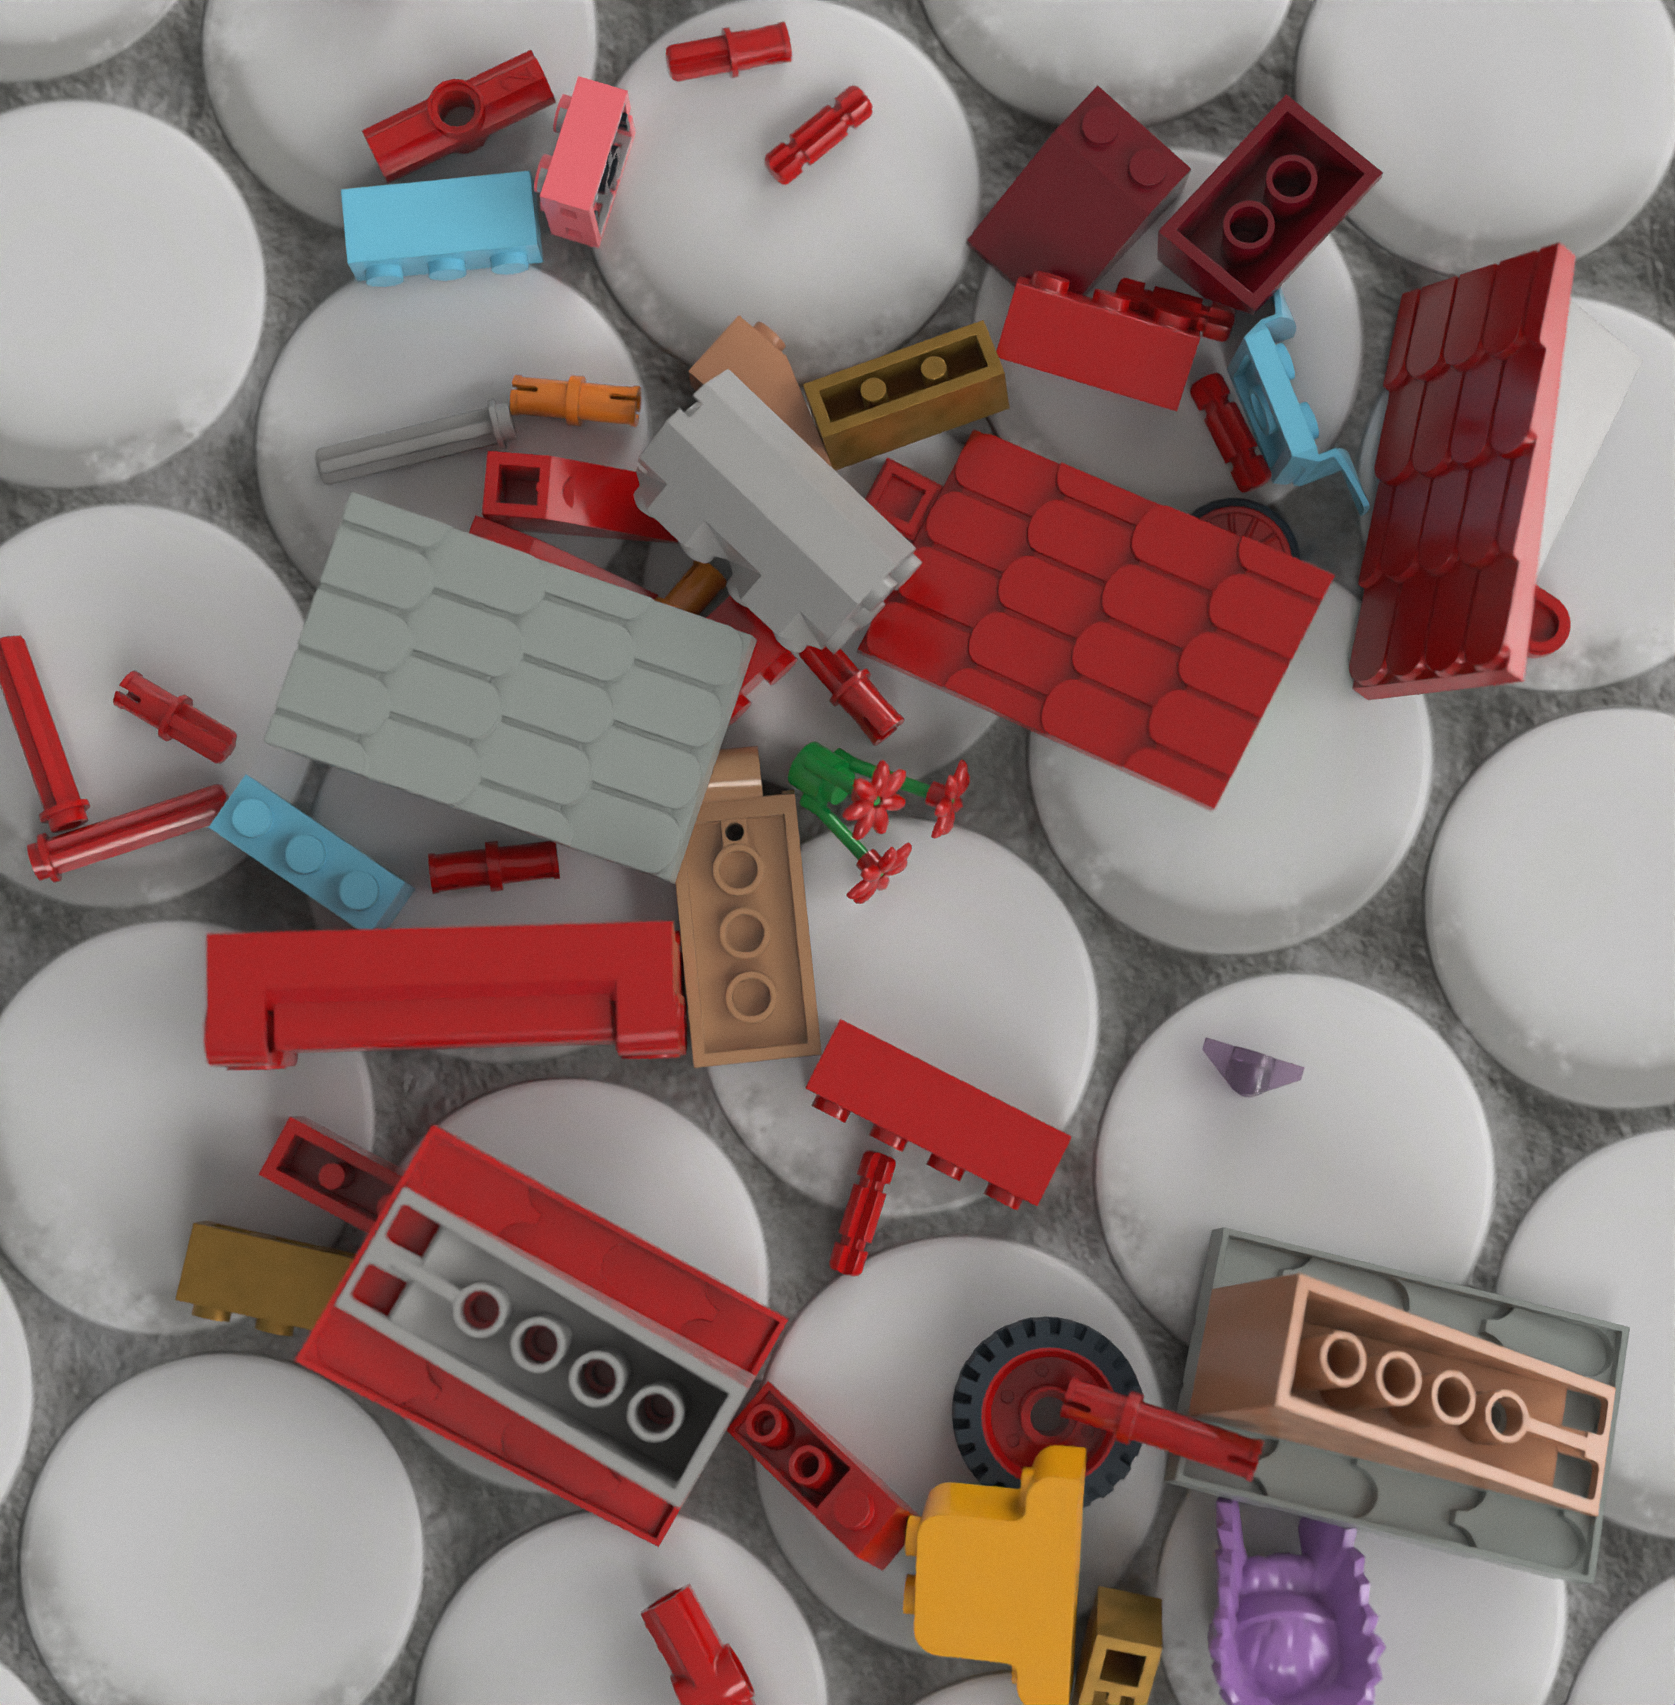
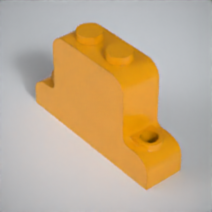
[903,1445,1086,1705]

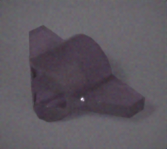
[1202,1037,1305,1098]

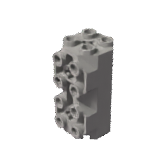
[633,369,922,654]

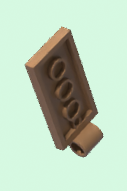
[675,746,822,1068]

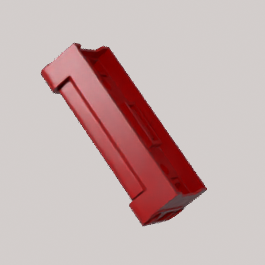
[204,921,687,1070]

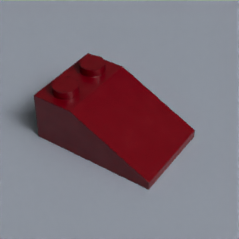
[966,85,1191,296]

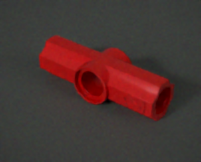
[361,49,556,184]
[640,1583,756,1705]

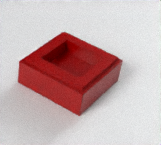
[865,457,943,544]

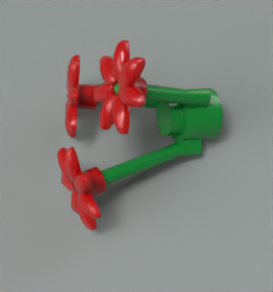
[788,741,970,904]

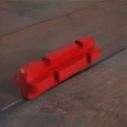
[764,85,873,185]
[1115,277,1236,342]
[1190,372,1271,493]
[829,1150,896,1277]

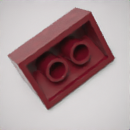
[1157,94,1383,315]

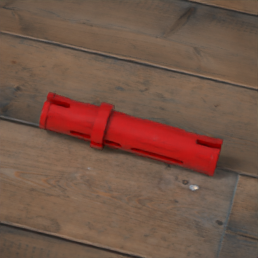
[1060,1376,1264,1482]

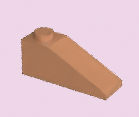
[688,315,832,467]

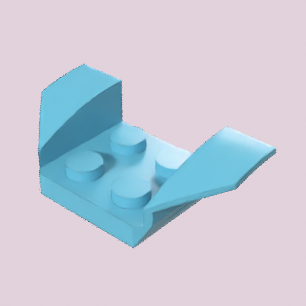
[1227,287,1370,516]

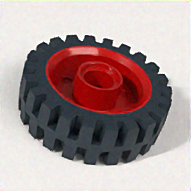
[952,1316,1143,1508]

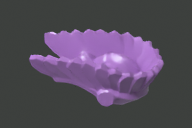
[1207,1497,1386,1705]

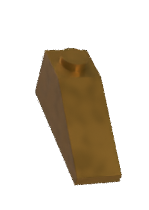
[1071,1586,1163,1705]

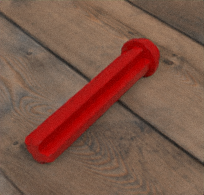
[0,635,91,833]
[27,784,229,883]

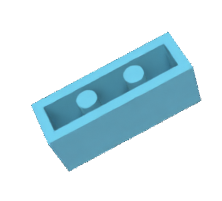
[341,171,543,287]
[209,774,416,930]

